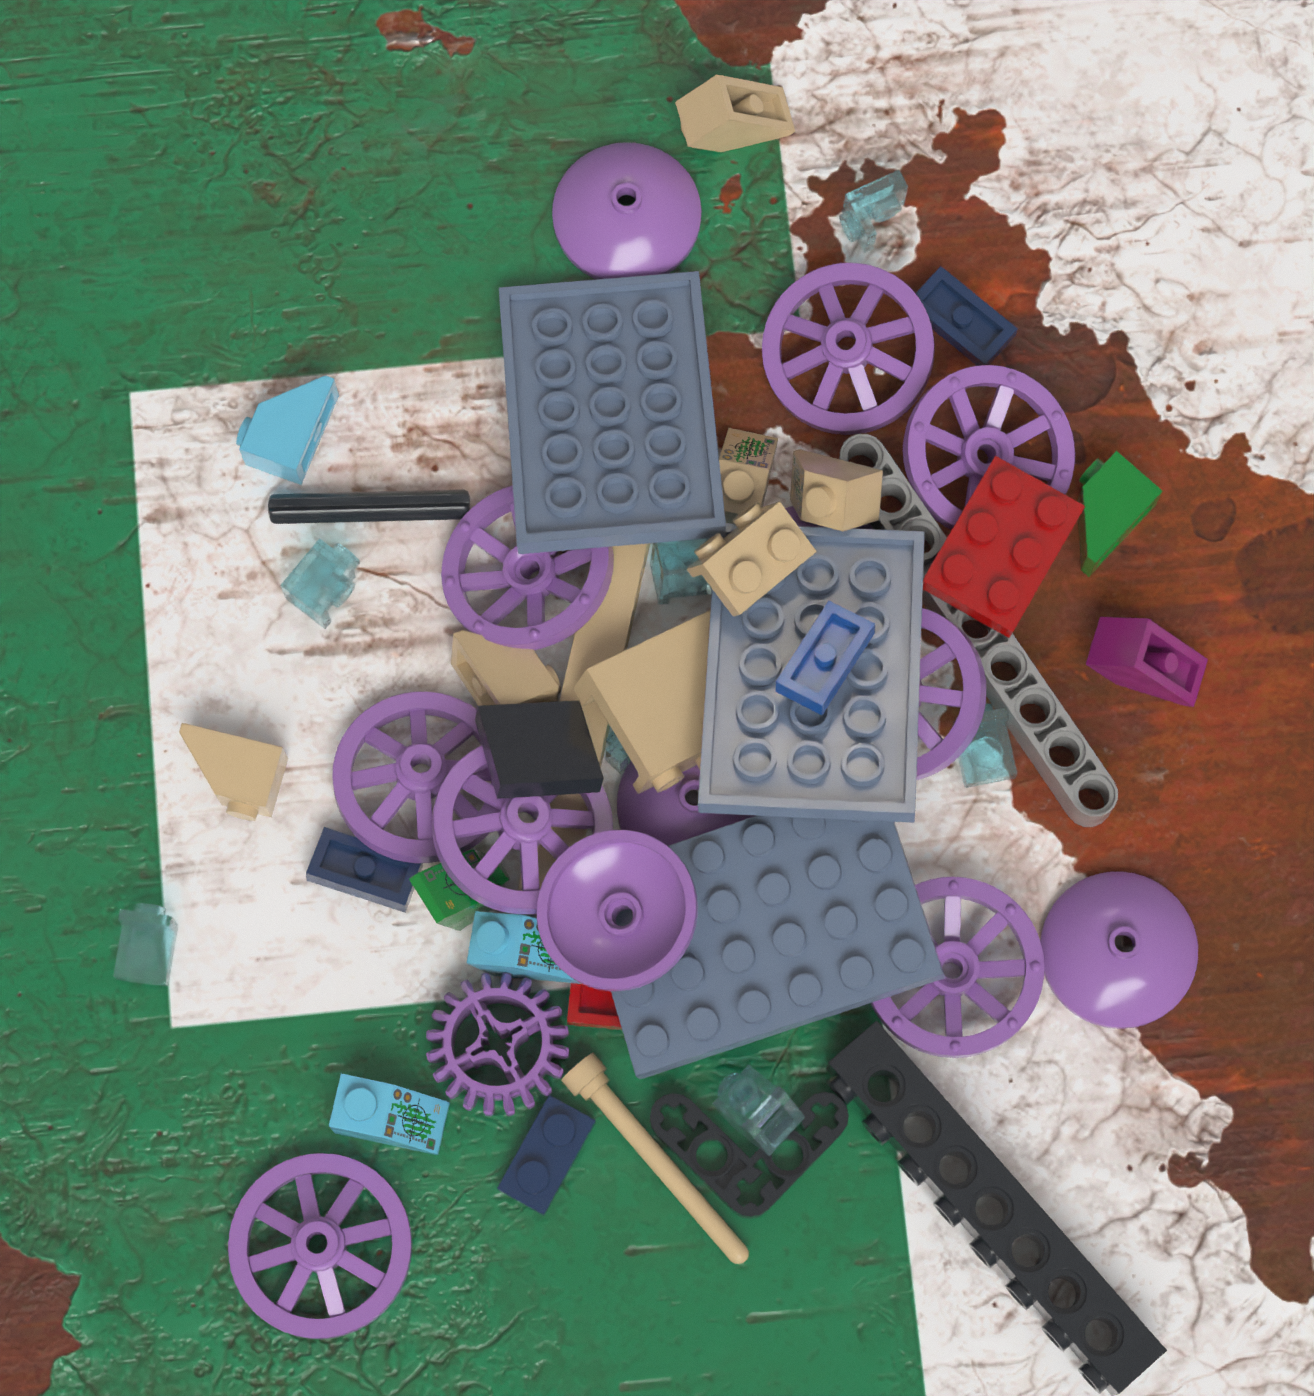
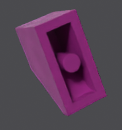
[1086,617,1208,707]

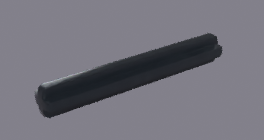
[268,490,470,524]

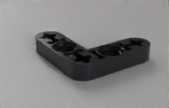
[650,1092,849,1219]

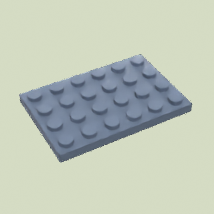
[499,271,726,554]
[698,523,924,823]
[611,816,946,1080]

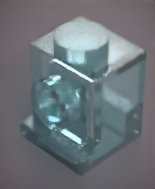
[280,538,360,629]
[650,538,712,605]
[712,1065,805,1156]

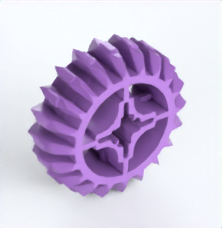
[426,973,569,1117]

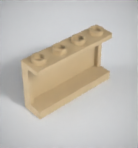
[573,610,711,794]

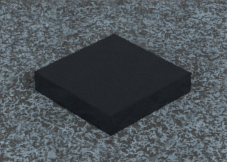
[475,700,604,799]

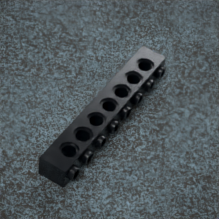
[826,1021,1167,1396]

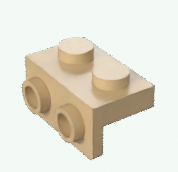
[687,501,817,616]

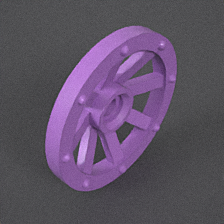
[762,263,935,435]
[903,365,1075,530]
[441,485,614,650]
[916,608,987,780]
[333,692,500,863]
[432,745,613,914]
[871,877,1045,1058]
[228,1153,412,1339]

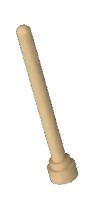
[561,1052,749,1264]

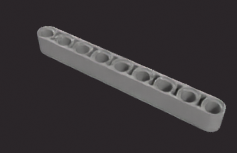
[839,434,1118,827]

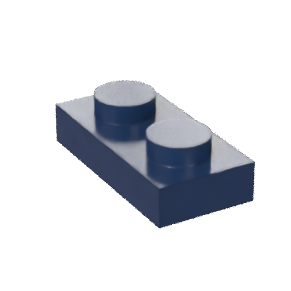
[916,266,1018,366]
[306,827,423,913]
[497,1095,596,1216]

